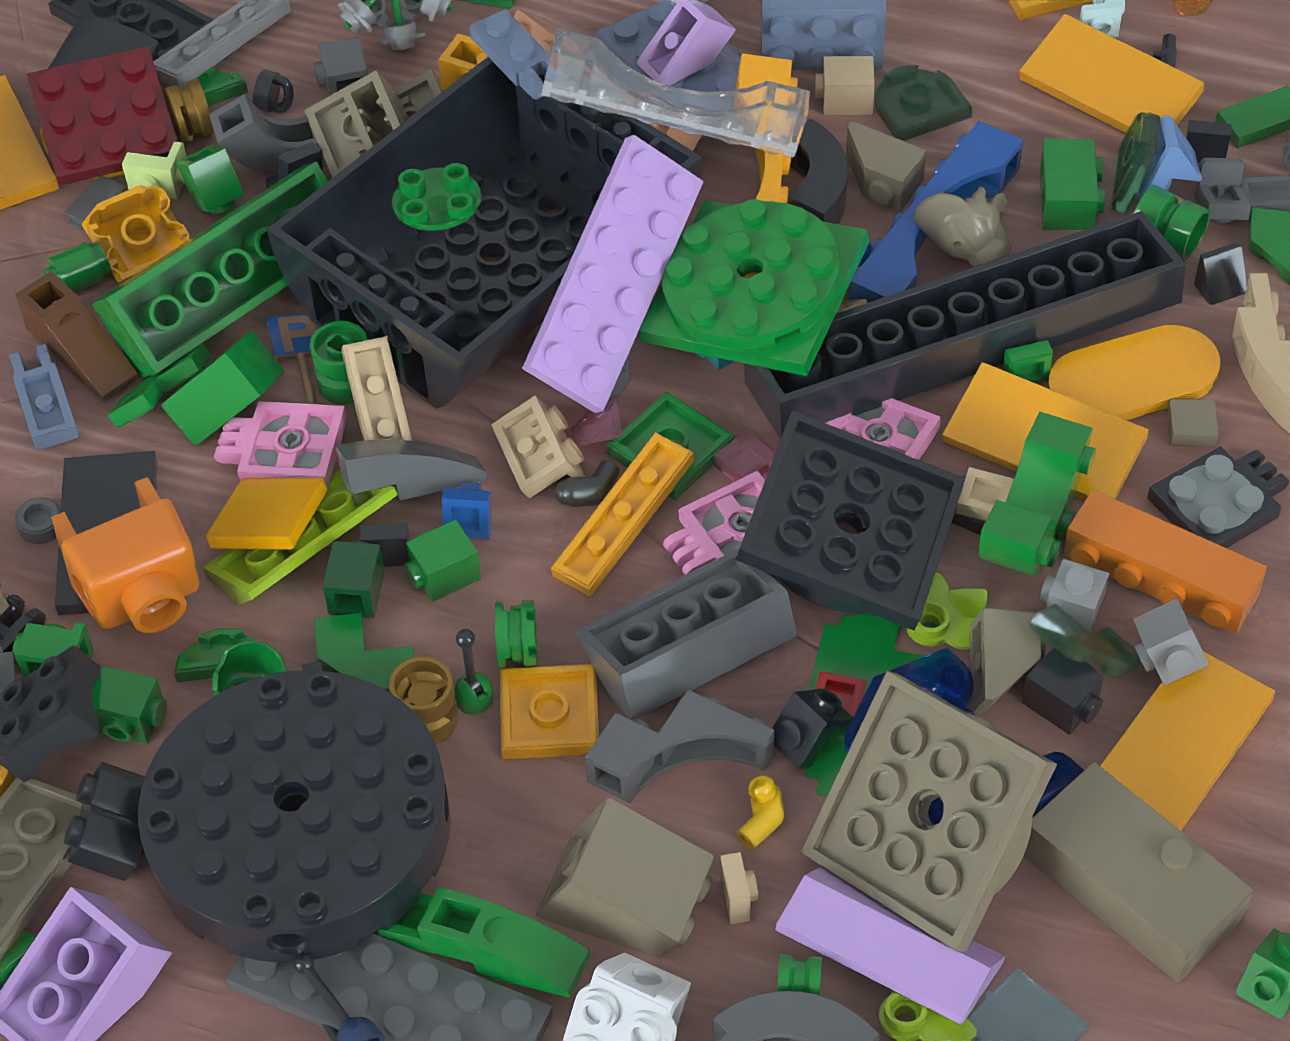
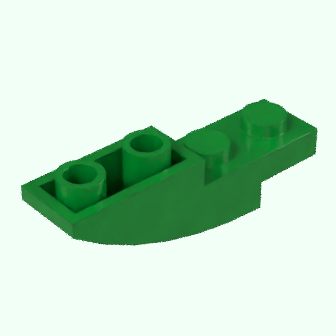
[378,887,591,998]

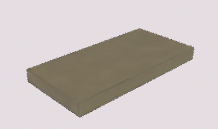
[0,777,82,961]

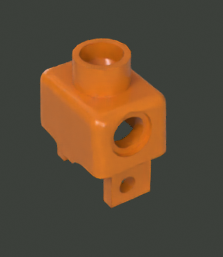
[51,477,200,633]

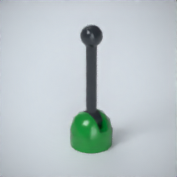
[454,629,493,714]

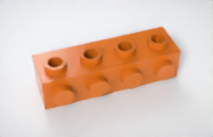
[1063,489,1267,635]

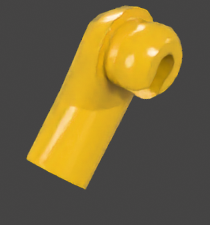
[736,776,785,850]

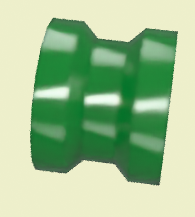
[777,953,822,996]

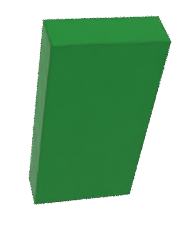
[1215,85,1290,148]

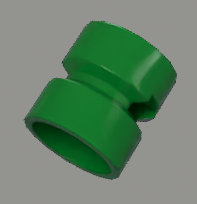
[1134,185,1210,260]
[310,321,368,405]

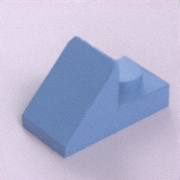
[1132,116,1202,203]

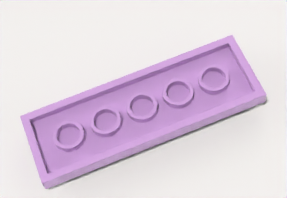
[522,135,704,413]

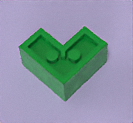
[161,330,284,445]

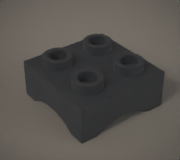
[0,645,100,782]

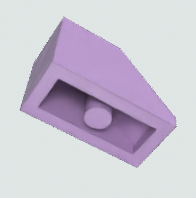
[636,0,736,88]

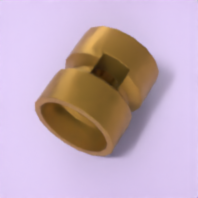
[389,656,458,745]

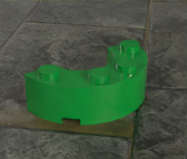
[979,411,1096,577]

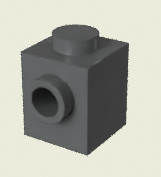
[314,37,368,96]

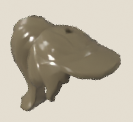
[913,186,1011,267]

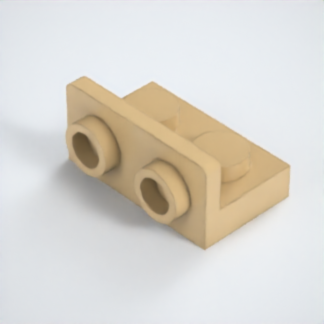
[491,395,585,498]

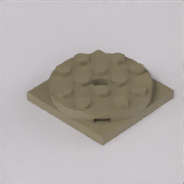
[801,671,1057,952]

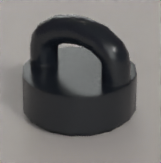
[252,70,294,113]

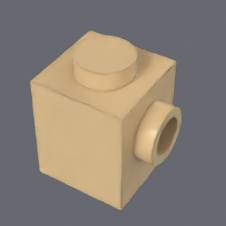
[815,56,874,115]

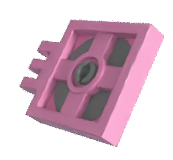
[825,398,941,460]
[214,401,348,488]
[663,471,765,575]

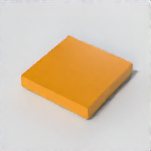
[206,478,328,550]
[500,664,599,760]

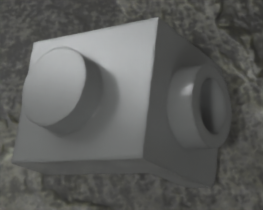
[1194,158,1252,223]

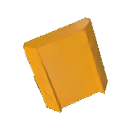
[81,185,190,284]

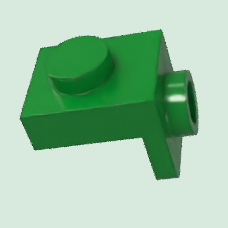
[1236,928,1290,1019]

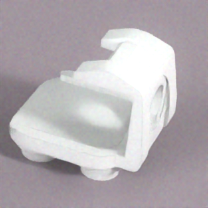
[563,953,691,1041]

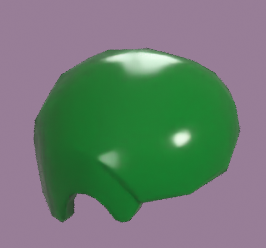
[211,640,288,697]

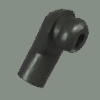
[555,460,620,507]

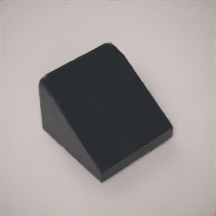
[1194,242,1247,305]

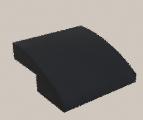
[48,15,161,69]

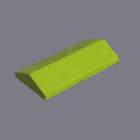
[202,470,398,605]

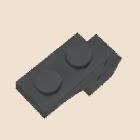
[585,690,774,803]

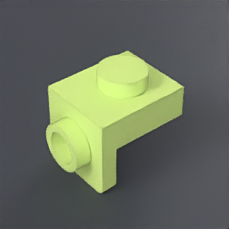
[122,142,186,200]

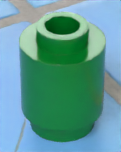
[43,241,112,293]

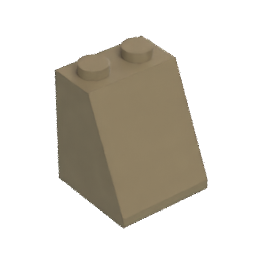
[536,797,714,958]

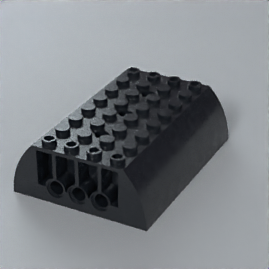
[267,57,702,408]

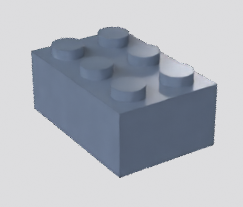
[761,0,886,69]

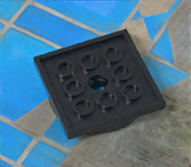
[735,410,965,631]

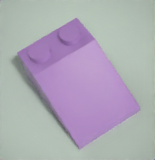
[0,887,172,1041]

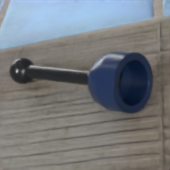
[293,953,385,1041]

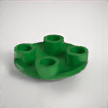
[392,163,481,231]

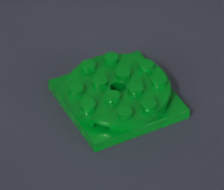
[638,199,869,376]

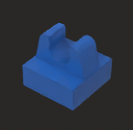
[442,481,492,539]

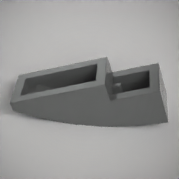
[336,439,488,501]

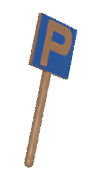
[266,313,320,404]

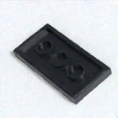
[48,0,214,62]
[55,451,157,615]

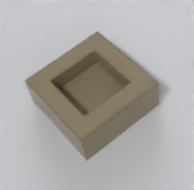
[1168,399,1219,446]

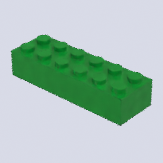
[91,162,328,378]

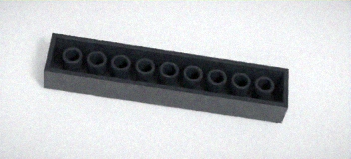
[744,211,1186,440]

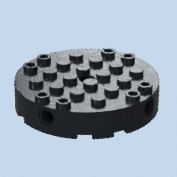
[138,671,451,962]

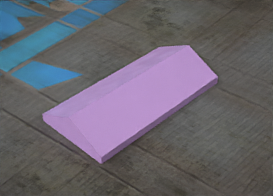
[775,866,1005,1025]

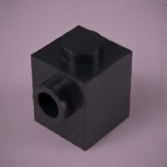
[1022,645,1103,735]

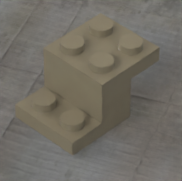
[304,69,444,178]

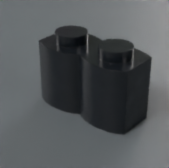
[64,761,145,881]

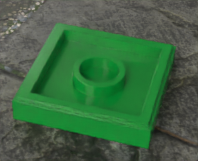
[607,391,734,500]

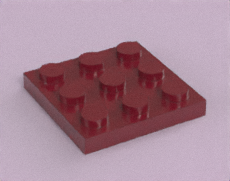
[27,46,178,186]

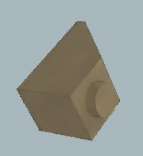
[846,121,926,212]
[969,608,1047,716]

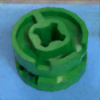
[495,600,538,669]

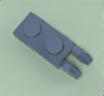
[470,9,568,100]
[9,344,80,451]

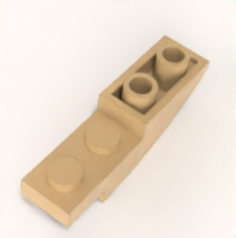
[1231,273,1290,434]

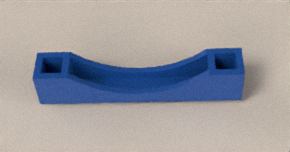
[847,121,1023,303]

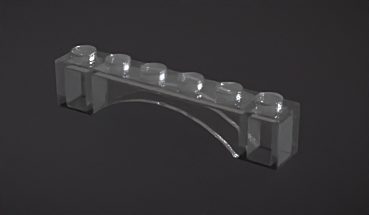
[541,28,810,157]

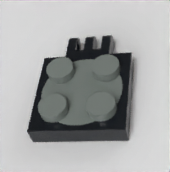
[1147,446,1290,548]

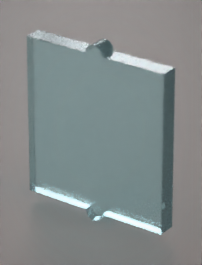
[967,968,1089,1041]

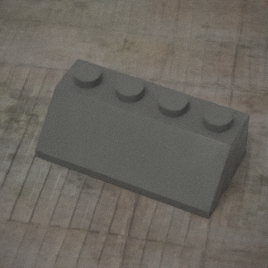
[575,548,797,719]

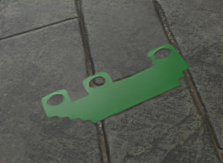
[805,613,940,797]

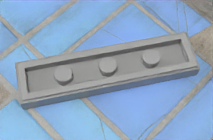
[153,0,291,88]

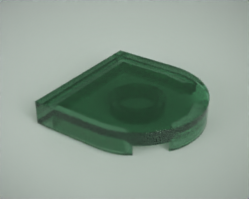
[875,65,973,141]
[1111,112,1160,213]

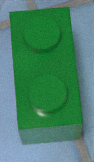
[1040,138,1105,230]

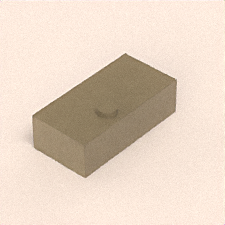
[1024,762,1254,984]

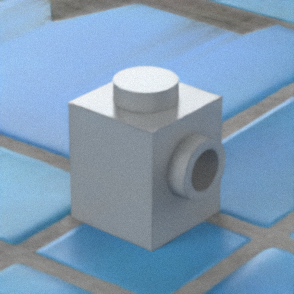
[1040,559,1109,642]
[1133,598,1209,685]

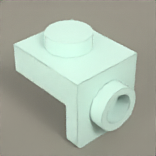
[1079,0,1125,37]

